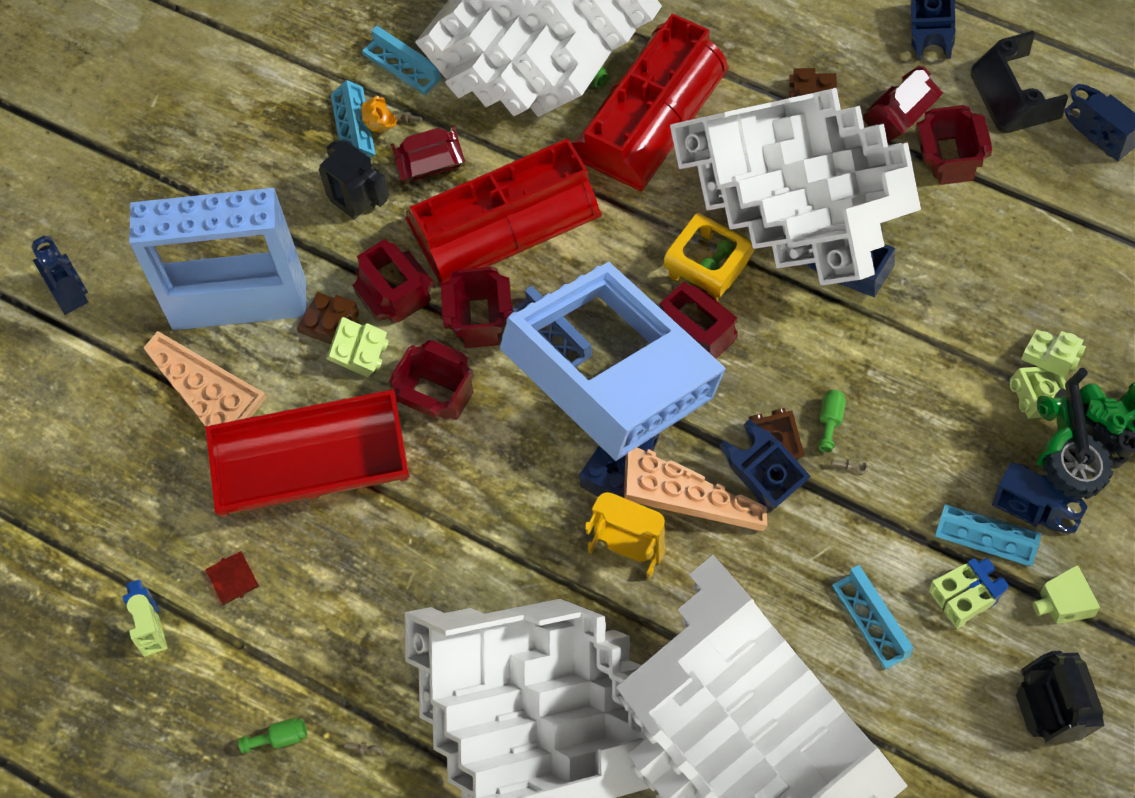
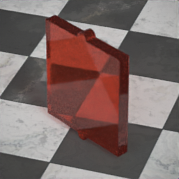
[205,551,259,605]

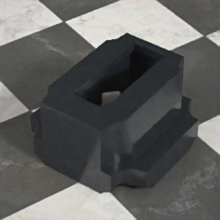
[318,141,389,220]
[1016,651,1105,745]

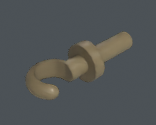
[392,111,422,123]
[831,459,868,475]
[344,742,384,756]

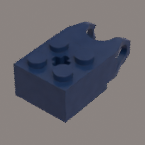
[910,0,956,60]
[1064,84,1135,162]
[31,235,89,315]
[806,244,895,298]
[719,419,811,513]
[579,434,659,498]
[992,461,1088,534]

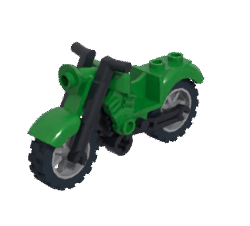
[1037,368,1135,500]

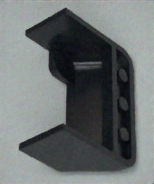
[971,31,1068,133]

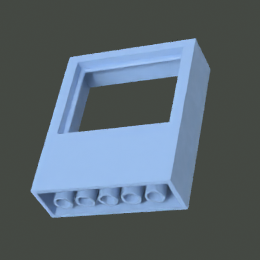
[129,188,307,330]
[500,262,726,461]

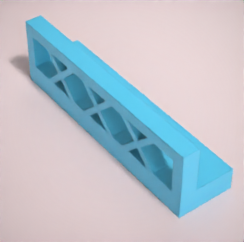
[362,26,442,95]
[331,80,376,159]
[935,504,1041,567]
[832,565,913,670]

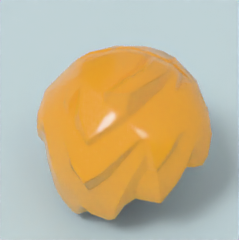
[361,96,397,133]

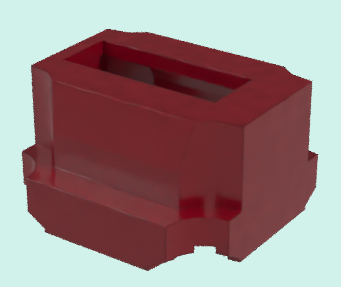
[863,65,943,143]
[915,105,992,185]
[390,126,465,185]
[352,239,434,323]
[441,267,513,349]
[659,282,738,359]
[389,340,474,420]

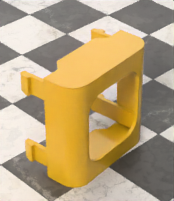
[664,212,755,301]
[585,492,665,578]

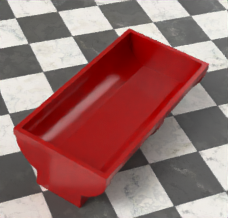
[571,13,729,192]
[405,138,602,286]
[205,389,410,517]

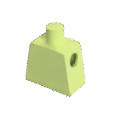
[1032,566,1100,624]

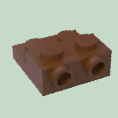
[789,68,837,98]
[297,292,359,345]
[744,408,805,459]

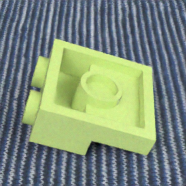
[326,317,389,378]
[1021,329,1086,378]
[1010,367,1066,419]

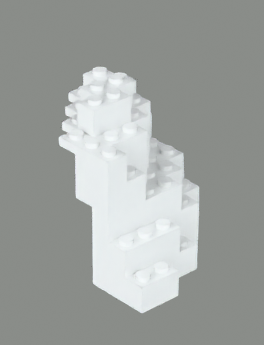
[415,0,662,117]
[670,88,921,286]
[616,555,908,798]
[405,599,649,798]

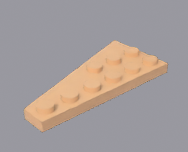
[144,331,267,426]
[624,447,767,532]

